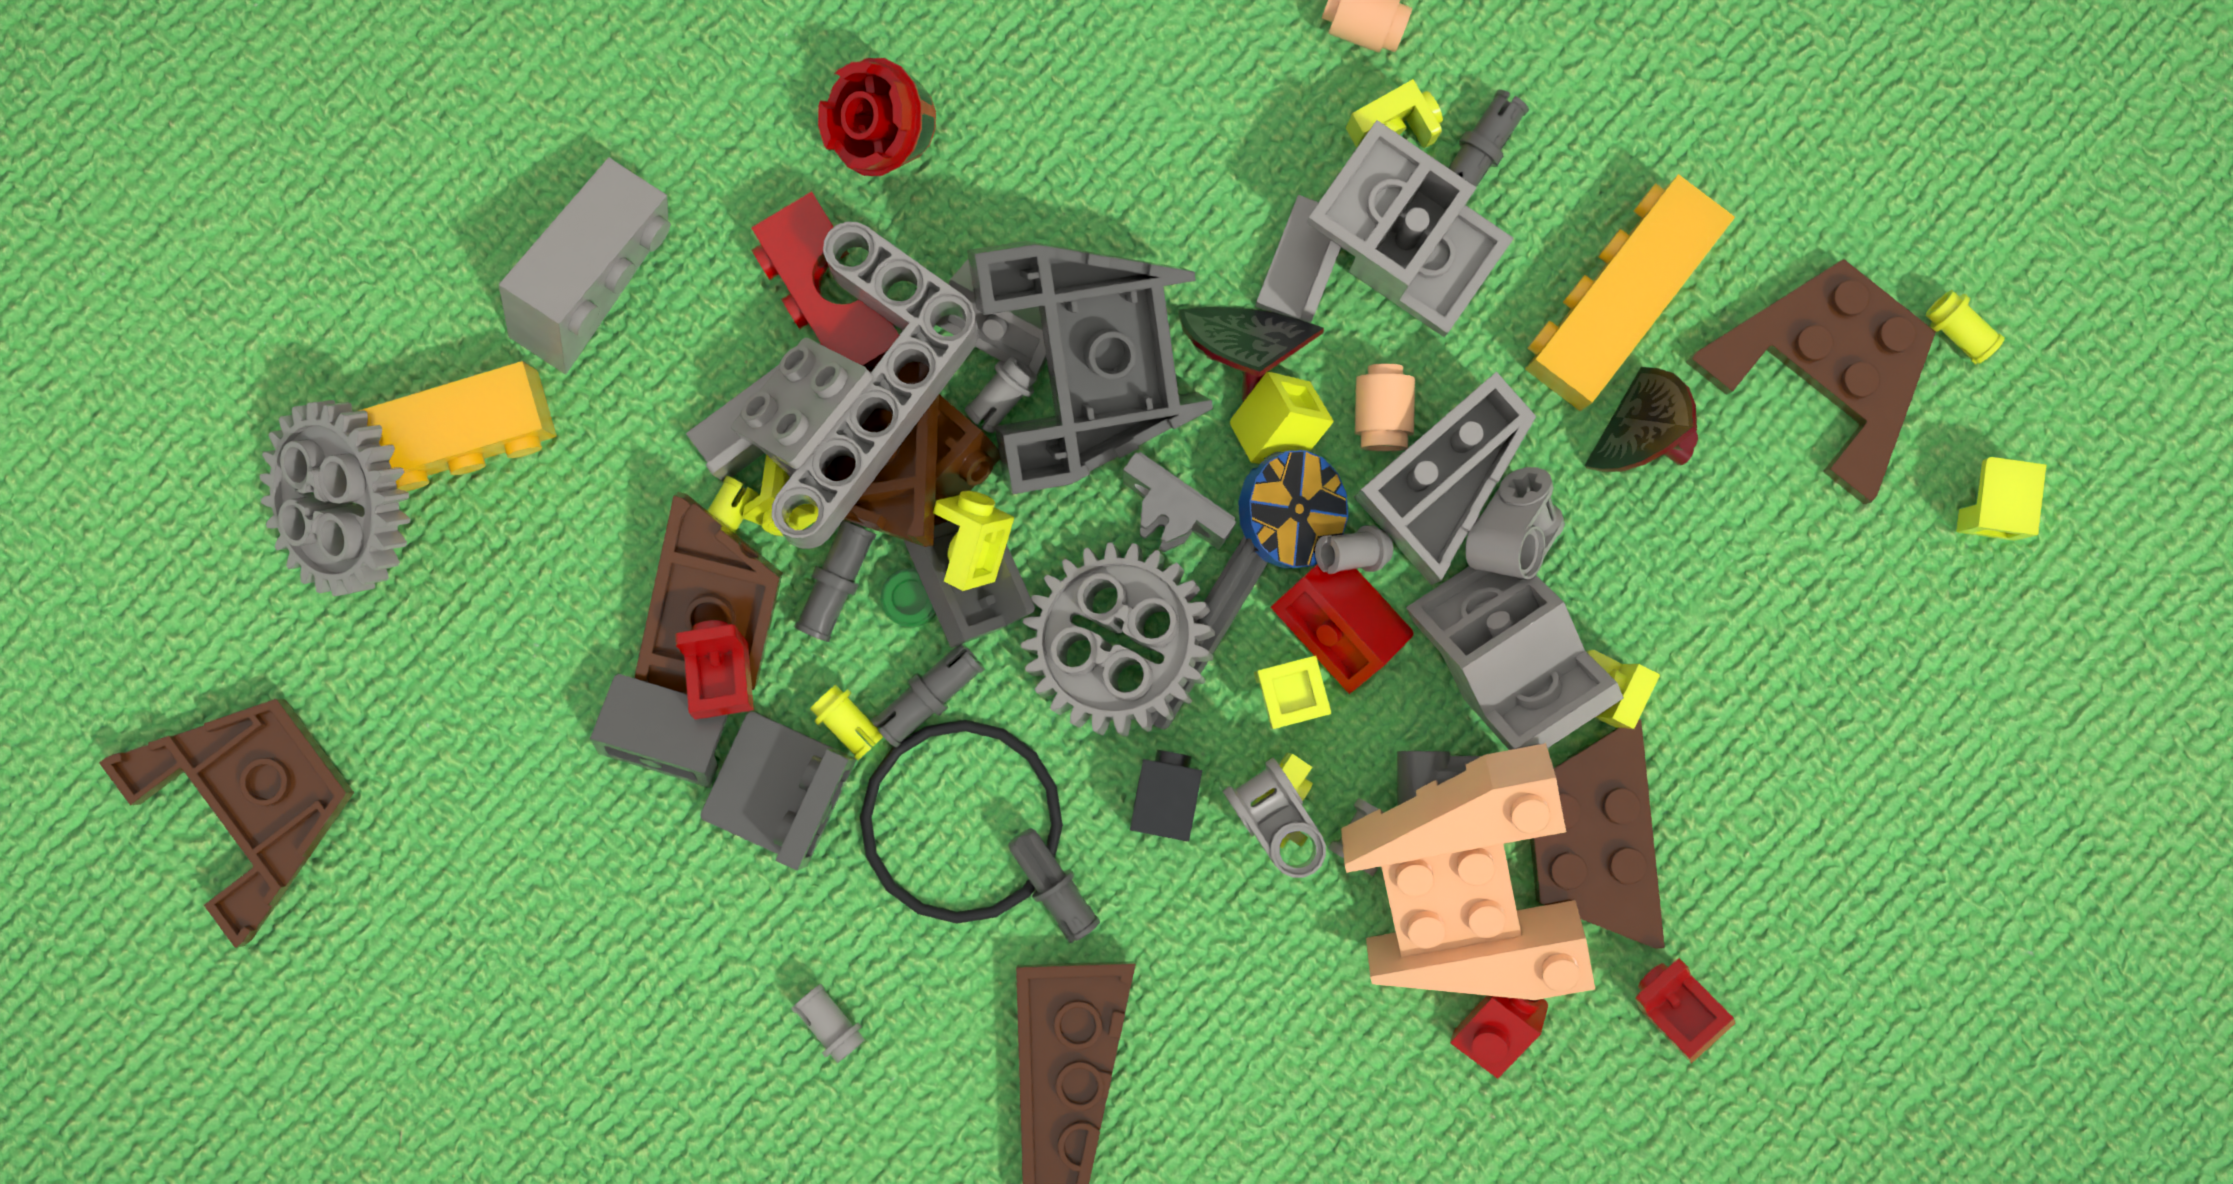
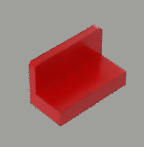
[1270,564,1414,694]

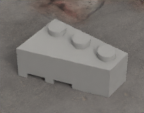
[499,157,671,375]

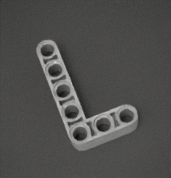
[772,222,978,549]

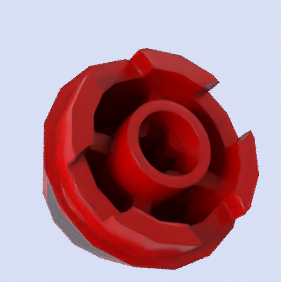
[818,58,936,176]

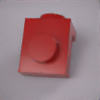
[675,620,754,720]
[1635,958,1736,1064]
[1450,995,1549,1079]

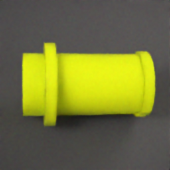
[1926,290,2005,365]
[707,476,759,533]
[810,684,883,761]

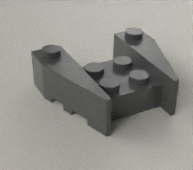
[967,241,1213,494]

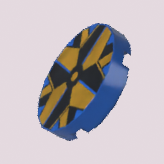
[1238,450,1348,568]

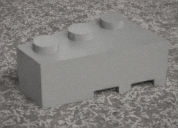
[1354,372,1536,585]

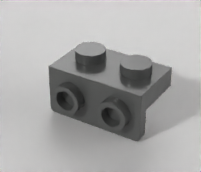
[904,521,1035,648]

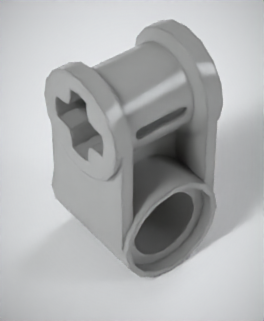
[1466,467,1565,580]
[1222,758,1326,878]

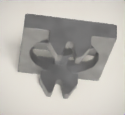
[1123,452,1236,552]

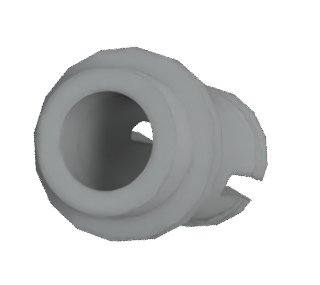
[965,356,1037,433]
[1315,525,1393,574]
[791,984,865,1063]

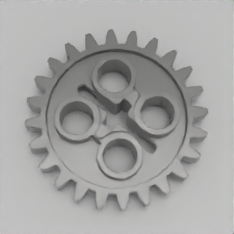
[260,400,410,596]
[1021,543,1215,736]

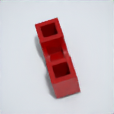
[751,191,900,370]

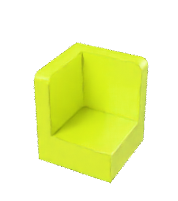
[1230,372,1334,464]
[1956,457,2046,541]
[1254,656,1331,729]

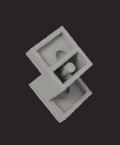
[1307,120,1514,338]
[1406,566,1624,750]

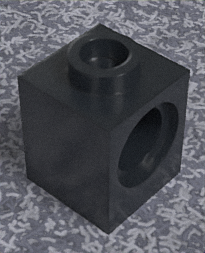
[1130,749,1203,842]

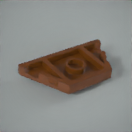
[825,362,939,547]
[634,492,783,694]
[1530,719,1665,949]

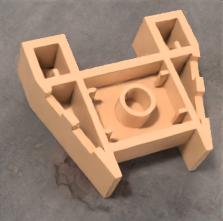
[1341,743,1595,1000]

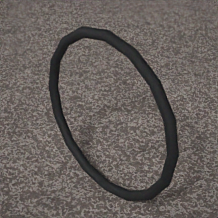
[860,720,1063,924]

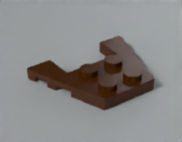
[1686,259,1936,504]
[99,699,354,948]

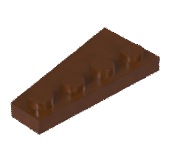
[1016,961,1136,1184]

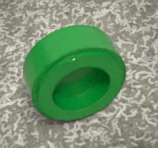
[880,568,936,628]

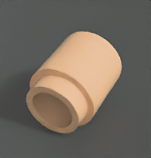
[1322,0,1412,53]
[1355,364,1415,451]

